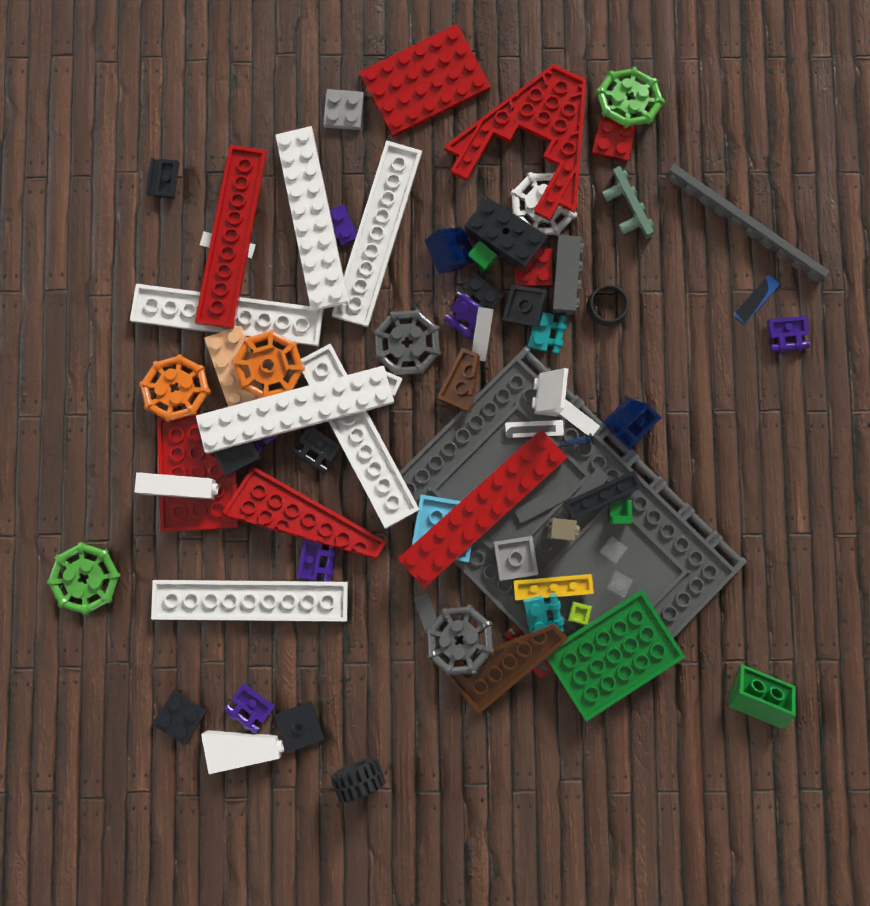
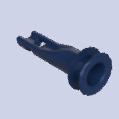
[560,433,594,447]

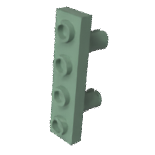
[602,166,655,239]

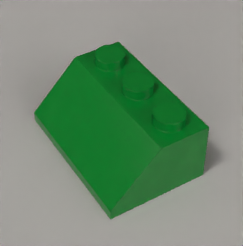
[729,664,796,729]

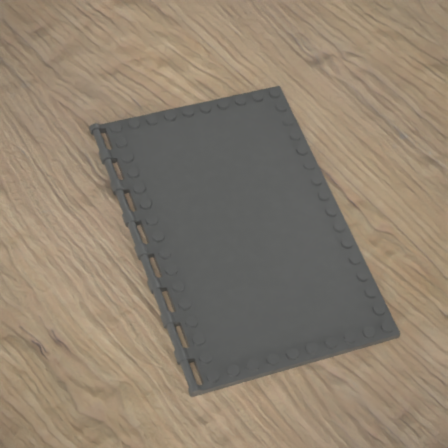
[400,346,747,711]

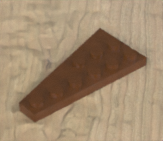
[440,623,568,714]

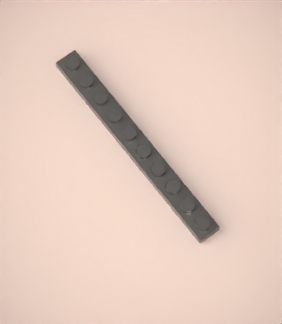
[666,164,830,282]

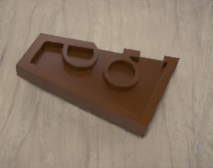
[437,348,480,413]

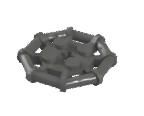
[373,309,441,376]
[426,605,495,677]

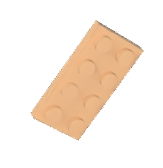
[204,325,263,407]

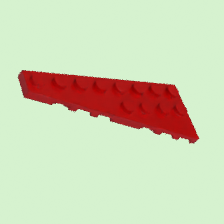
[222,466,386,559]

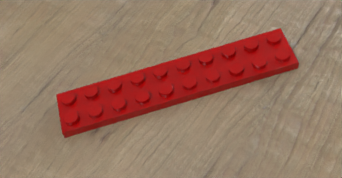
[195,145,267,329]
[397,429,567,588]

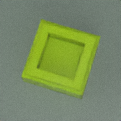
[568,601,592,625]

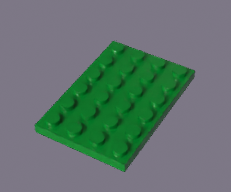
[546,590,685,721]

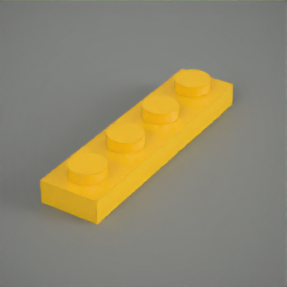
[513,574,594,600]

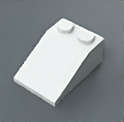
[532,368,568,417]

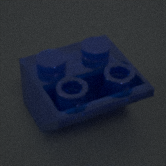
[424,227,475,274]
[602,397,662,449]

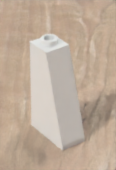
[135,472,218,499]
[201,730,284,774]

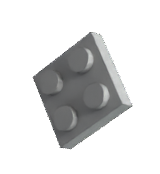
[323,89,364,130]
[493,536,539,581]

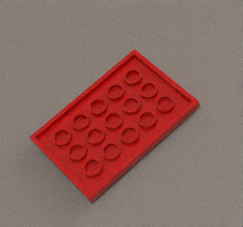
[359,24,491,138]
[157,415,239,532]

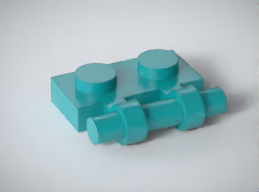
[528,312,567,354]
[523,594,564,632]

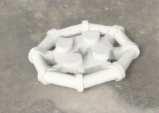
[510,171,577,236]

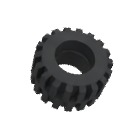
[331,758,386,802]

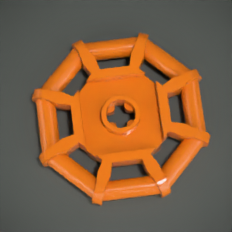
[232,330,305,398]
[139,354,211,422]

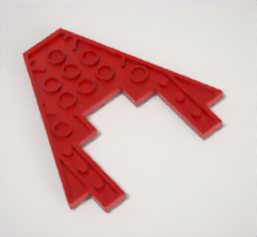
[444,64,586,221]

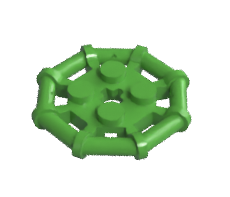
[595,67,665,128]
[47,542,120,616]

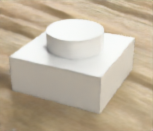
[386,372,403,397]

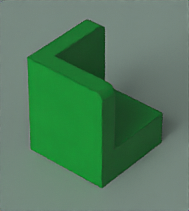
[468,241,497,274]
[609,500,632,524]

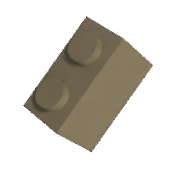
[547,518,579,541]

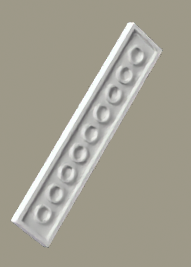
[276,126,349,311]
[332,140,422,327]
[130,284,324,347]
[301,344,419,529]
[196,366,394,454]
[151,580,348,621]

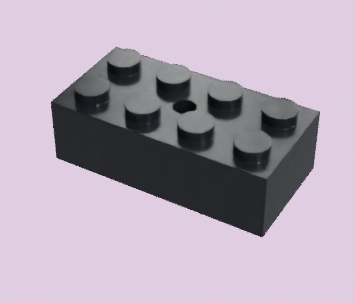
[464,197,549,275]

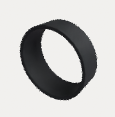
[587,285,629,326]

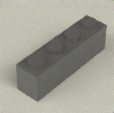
[551,235,584,315]

